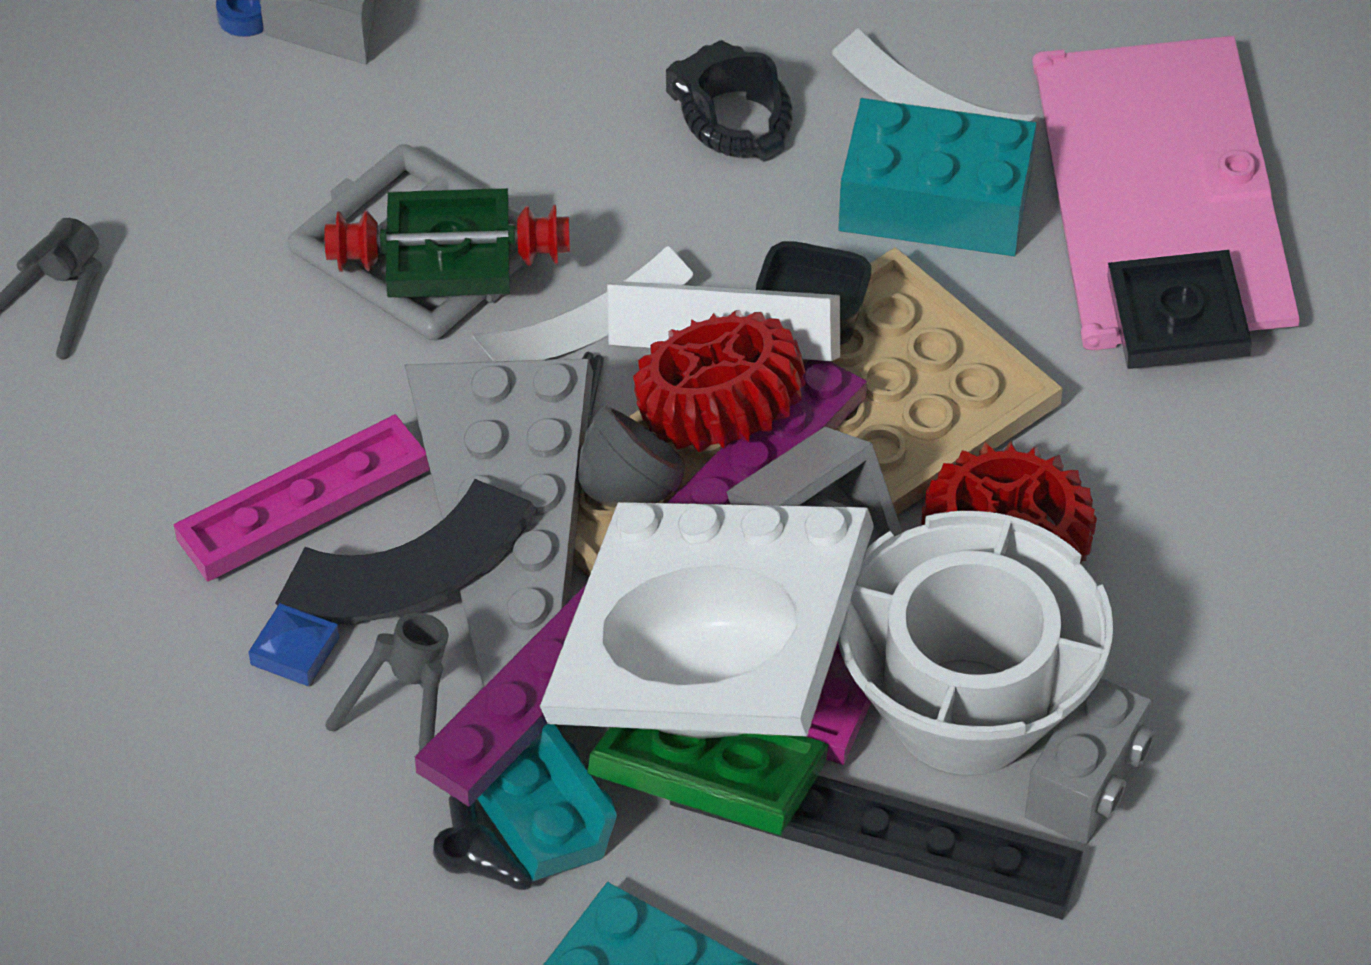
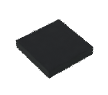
[1107,250,1252,369]

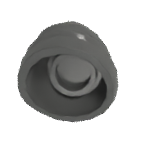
[578,405,685,508]

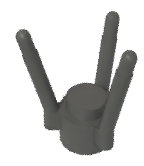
[0,218,102,359]
[325,613,449,752]

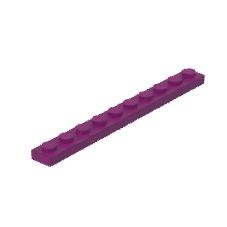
[415,360,867,807]

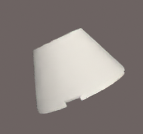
[838,511,1113,775]

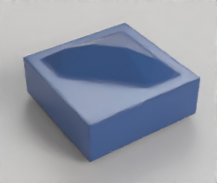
[248,603,340,687]

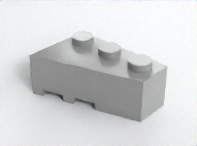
[260,0,376,65]

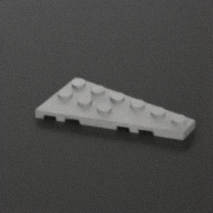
[404,359,593,687]

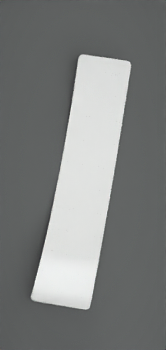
[832,29,1036,121]
[472,246,693,361]

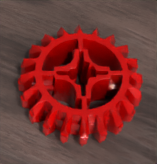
[633,310,806,452]
[921,441,1097,564]

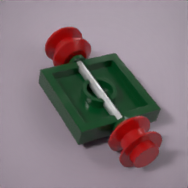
[325,188,570,298]

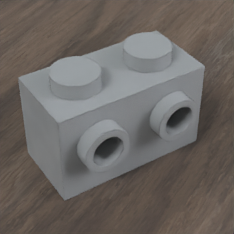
[1025,678,1155,845]

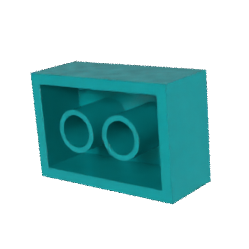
[838,98,1037,257]

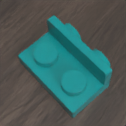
[477,723,617,881]

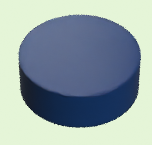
[216,0,264,37]

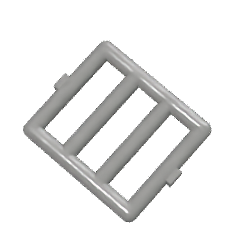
[287,144,525,340]

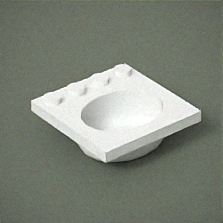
[540,502,874,739]

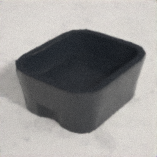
[756,241,872,345]

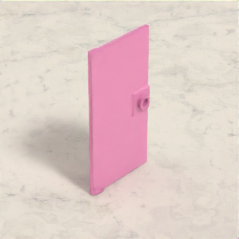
[1032,36,1300,350]

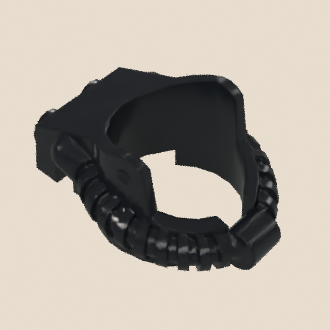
[666,40,793,161]

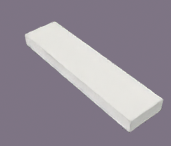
[607,281,840,361]

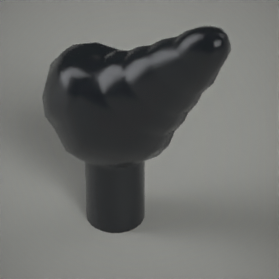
[433,796,532,890]

